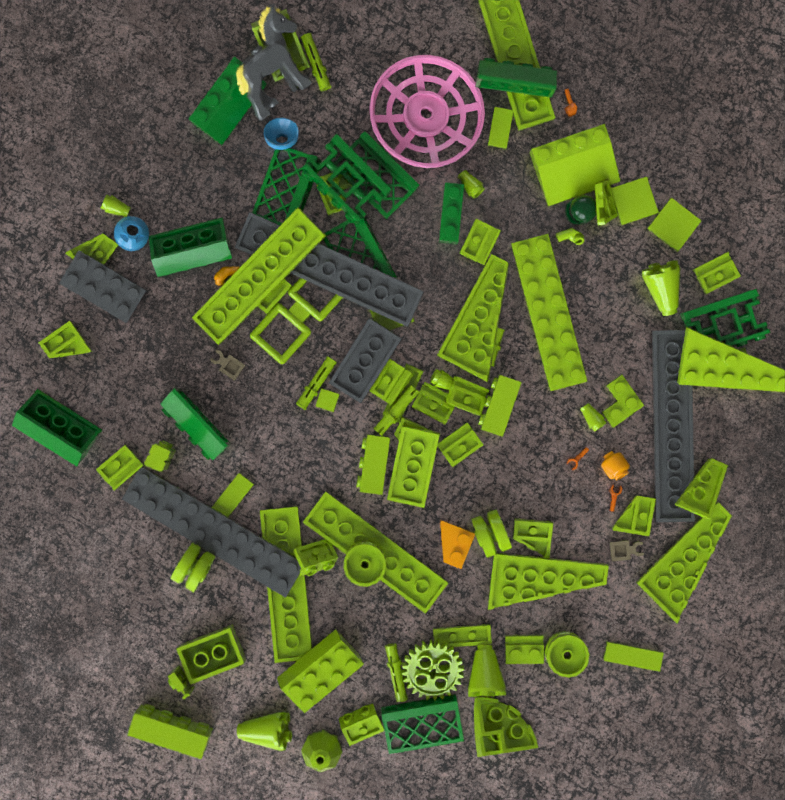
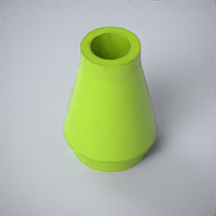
[458,170,485,199]
[101,194,131,217]
[430,369,454,390]
[580,403,606,432]

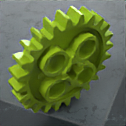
[402,639,464,701]

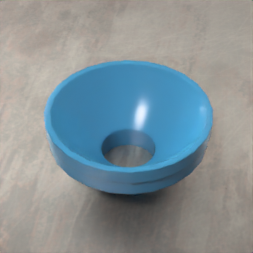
[264,118,299,150]
[114,216,149,251]

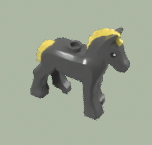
[236,3,313,121]

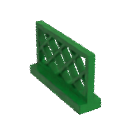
[334,131,420,220]
[252,148,322,226]
[324,214,399,280]
[381,694,464,754]

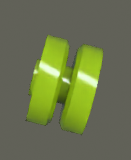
[471,509,512,558]
[344,541,386,587]
[171,542,216,593]
[544,631,589,678]

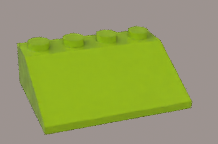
[529,124,621,206]

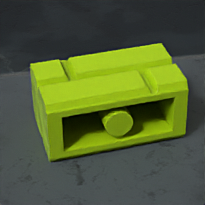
[144,440,176,472]

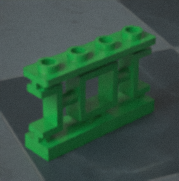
[303,134,392,225]
[680,289,771,347]

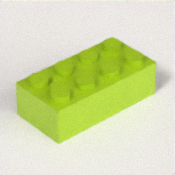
[277,629,364,713]
[127,704,213,759]

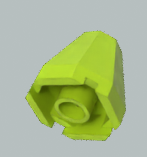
[301,730,342,772]

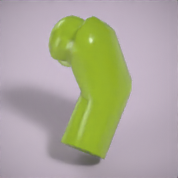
[556,228,585,245]

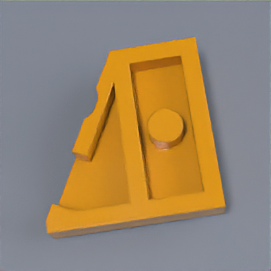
[440,520,475,569]

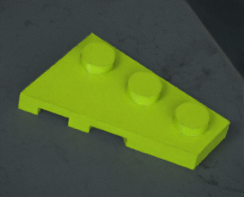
[675,458,728,519]

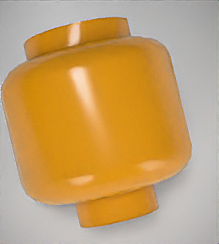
[601,451,630,481]

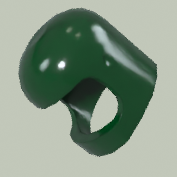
[565,195,597,225]

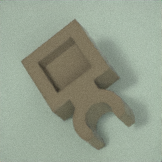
[210,350,246,381]
[609,540,644,561]

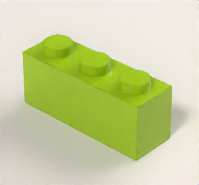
[478,375,522,437]
[356,434,390,495]

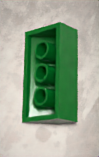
[189,57,267,145]
[475,58,557,98]
[149,217,232,277]
[160,388,231,460]
[12,389,102,467]

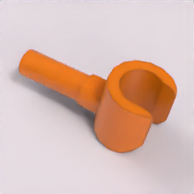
[564,89,577,117]
[567,447,589,470]
[609,485,622,512]

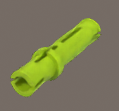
[300,33,332,92]
[295,356,337,410]
[373,385,420,436]
[385,643,408,702]

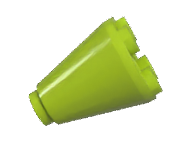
[642,260,681,316]
[468,645,506,697]
[237,712,292,751]

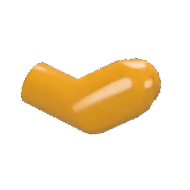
[214,266,240,286]

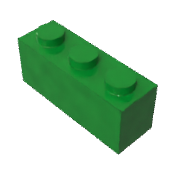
[439,182,464,244]

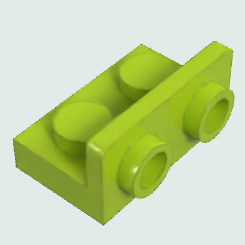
[293,539,338,577]
[339,703,385,746]

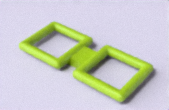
[250,278,343,364]

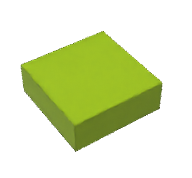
[315,388,340,412]

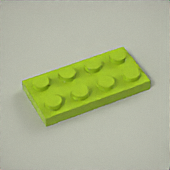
[387,425,440,508]

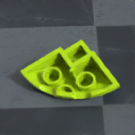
[474,697,538,757]

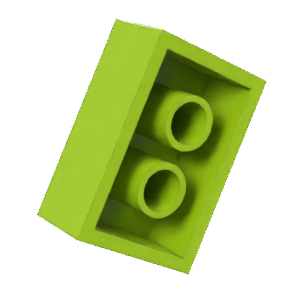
[176,624,247,685]

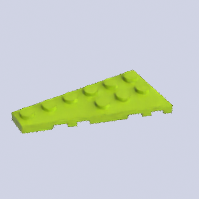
[437,254,509,382]
[677,327,785,392]
[636,502,732,624]
[487,553,609,610]

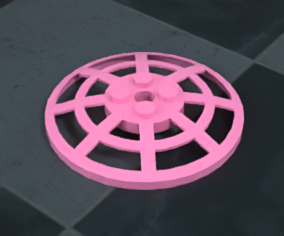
[369,55,485,168]

